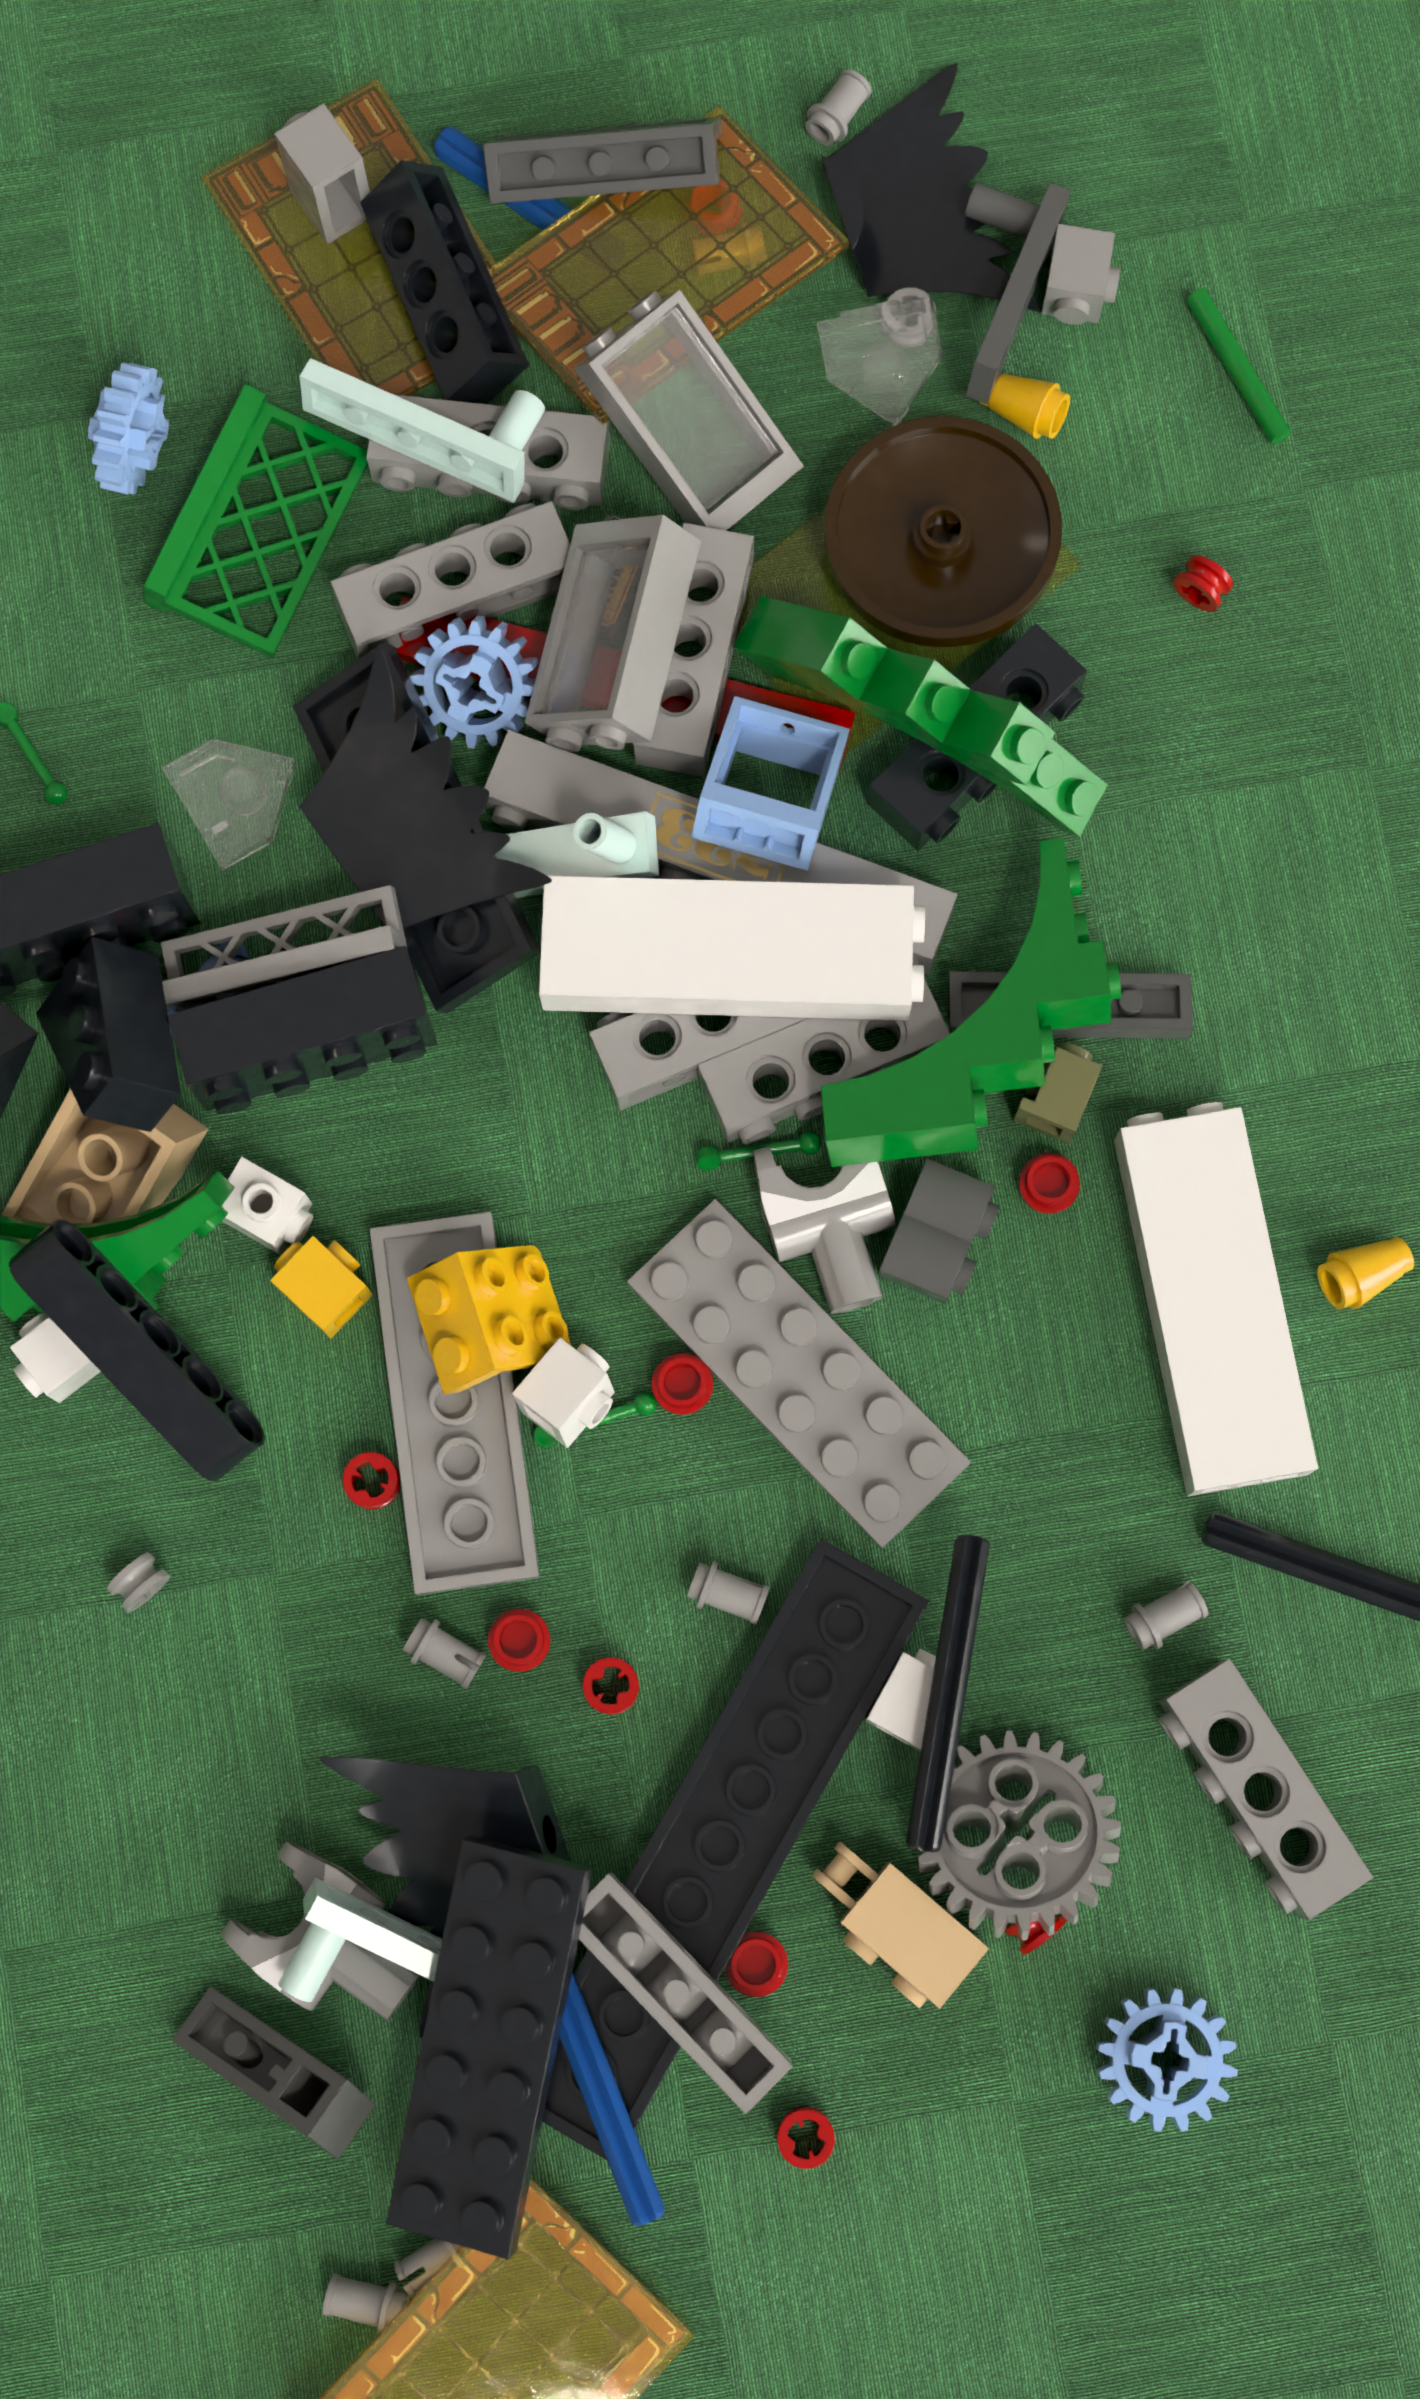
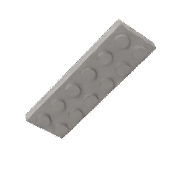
[627,1199,971,1550]
[370,1212,540,1596]

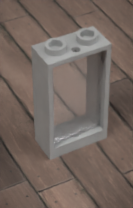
[573,290,804,531]
[525,515,701,752]

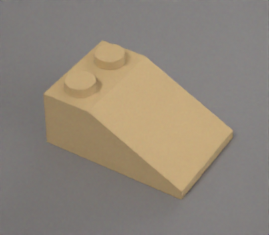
[1,1088,208,1224]

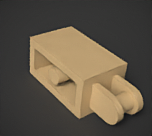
[811,1841,989,2009]

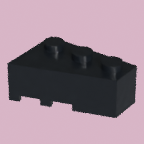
[36,937,181,1132]

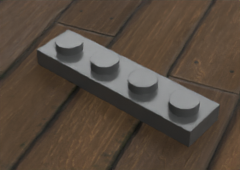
[948,971,1193,1039]

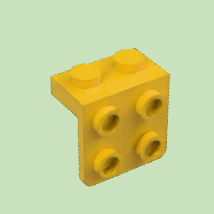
[406,1245,571,1394]

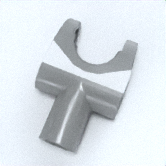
[753,1146,896,1314]
[220,1841,420,2021]

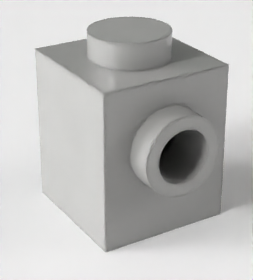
[1042,224,1121,325]

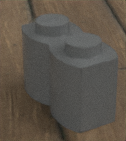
[878,1158,1001,1304]

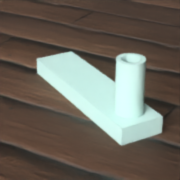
[299,358,545,503]
[495,811,659,898]
[278,1877,442,2002]

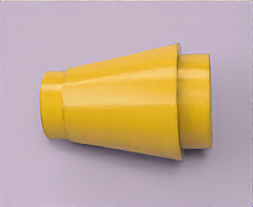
[979,374,1070,439]
[1317,1237,1414,1310]

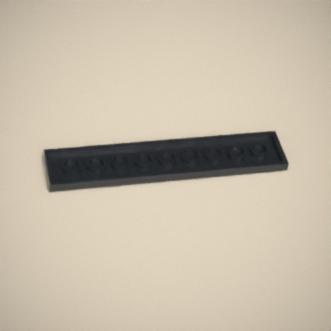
[542,1538,929,2160]

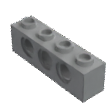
[367,394,611,510]
[331,501,570,660]
[633,523,754,778]
[698,978,950,1144]
[589,1012,808,1111]
[1158,1659,1373,1920]
[579,1872,793,2114]

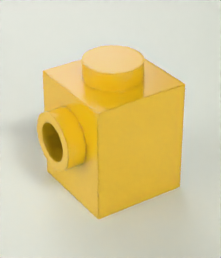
[270,1236,373,1339]

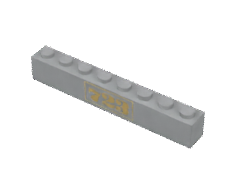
[484,730,958,975]

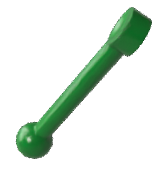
[0,702,68,806]
[695,1131,822,1171]
[534,1392,658,1449]

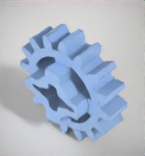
[88,362,169,495]
[410,615,539,748]
[1095,1987,1238,2132]

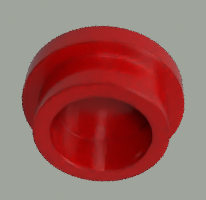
[1019,1153,1080,1214]
[652,1353,713,1415]
[488,1609,551,1672]
[725,1932,788,1997]

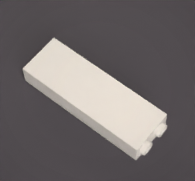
[539,876,925,1021]
[1114,1102,1318,1497]

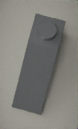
[172,1986,376,2159]

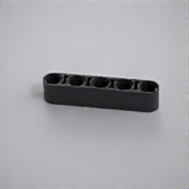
[9,1219,265,1481]

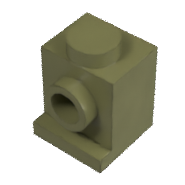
[1013,1042,1103,1144]

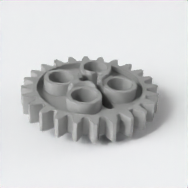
[918,1731,1121,1940]

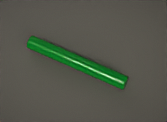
[1186,288,1291,445]

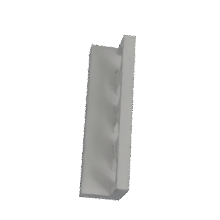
[161,885,407,1012]

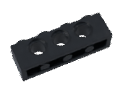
[360,160,529,404]
[867,623,1087,851]

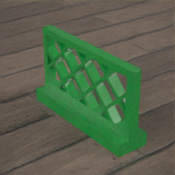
[143,384,368,659]

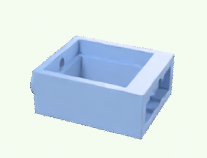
[691,696,850,871]

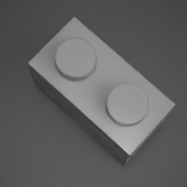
[274,103,370,245]

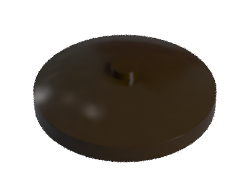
[824,416,1062,647]

